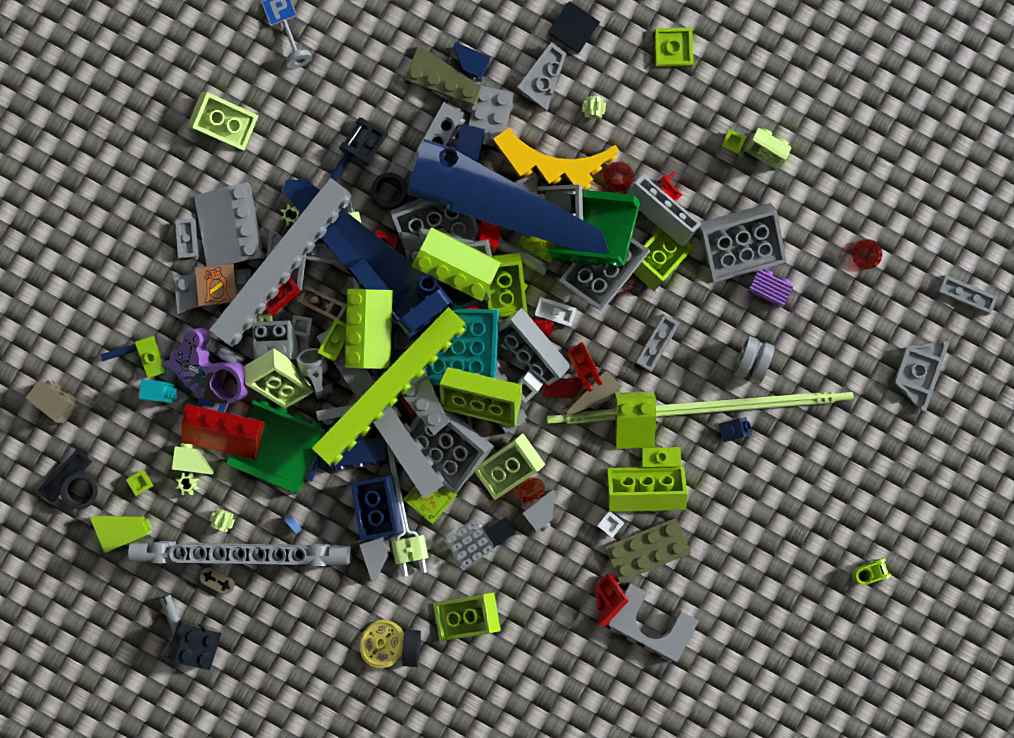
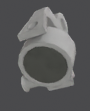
[297,348,334,399]

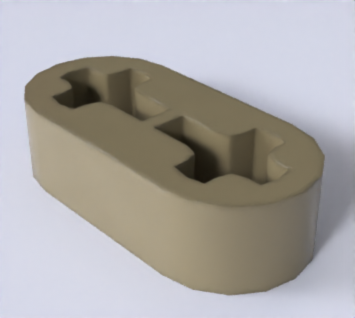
[199,567,235,594]

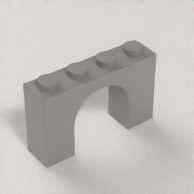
[608,583,699,663]

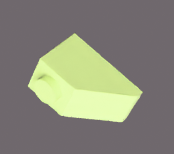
[172,443,214,474]

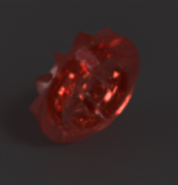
[603,161,634,192]
[851,239,882,270]
[515,477,545,504]

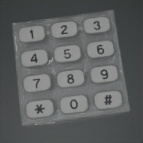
[443,518,496,571]

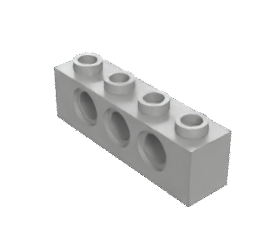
[407,102,465,174]

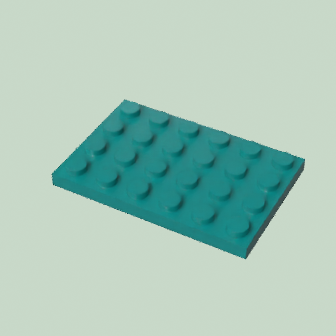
[382,308,499,386]

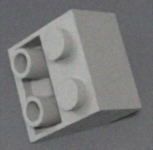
[252,321,298,360]

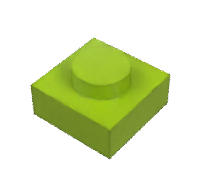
[721,129,747,155]
[126,470,154,496]

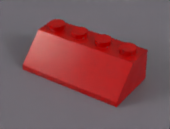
[182,404,265,459]

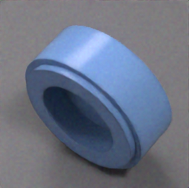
[284,516,302,534]

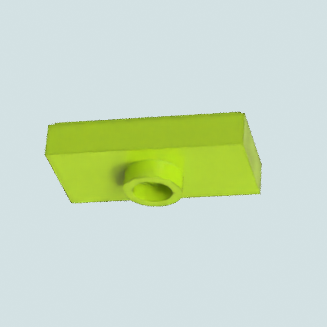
[135,335,167,378]
[642,447,681,467]

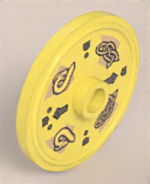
[360,620,404,669]

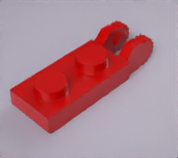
[566,342,603,392]

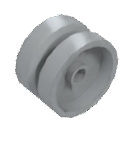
[734,336,775,385]

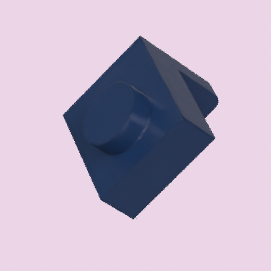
[719,417,751,443]

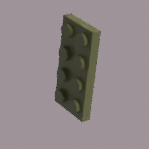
[605,517,691,582]

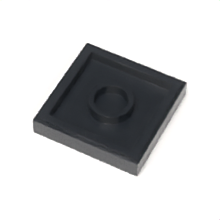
[548,1,600,54]

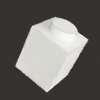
[516,370,544,403]

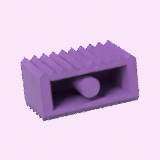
[747,268,794,308]

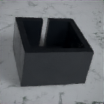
[167,620,222,670]

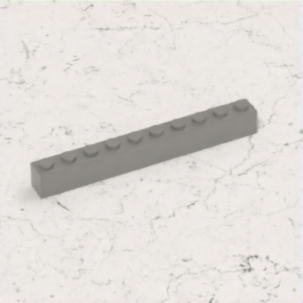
[210,178,352,347]
[317,328,445,498]

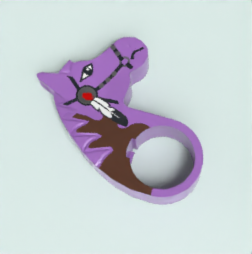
[162,328,251,404]

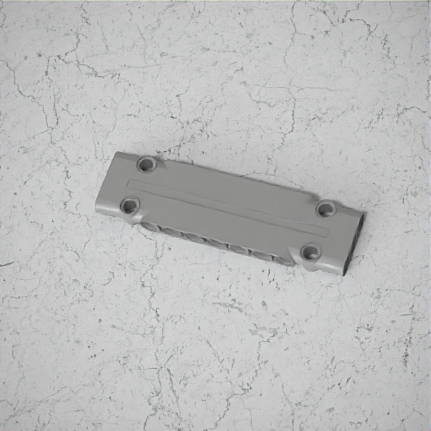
[128,541,351,566]

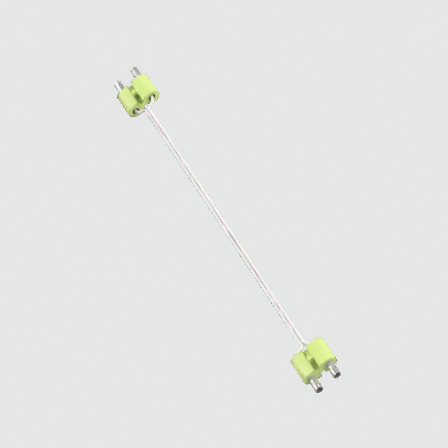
[348,200,428,577]

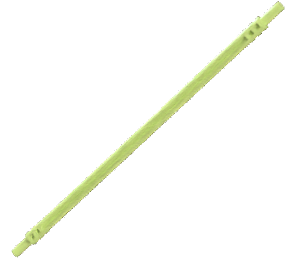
[547,392,854,424]

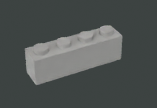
[627,175,702,247]

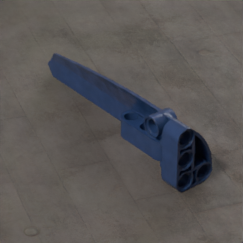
[407,139,609,254]
[283,179,453,341]

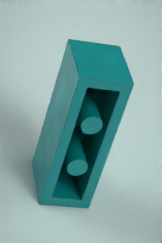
[139,379,178,404]

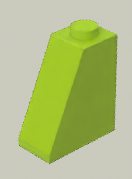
[90,516,152,553]

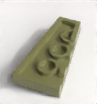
[405,45,482,106]

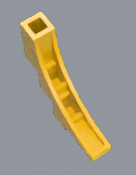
[492,128,619,190]

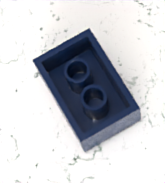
[350,475,404,540]

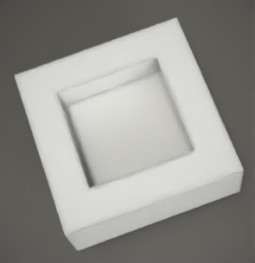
[597,511,624,538]

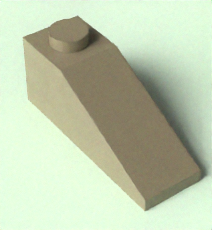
[296,285,347,323]
[562,369,622,415]

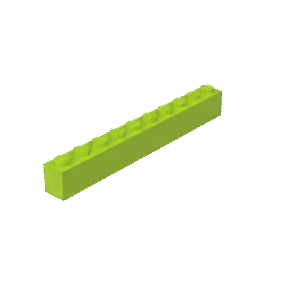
[312,307,465,466]

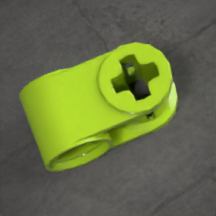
[851,557,891,585]

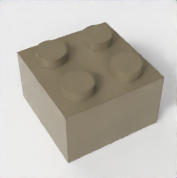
[25,380,79,423]

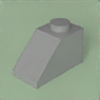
[523,489,555,532]
[360,537,391,582]

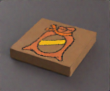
[195,264,237,307]

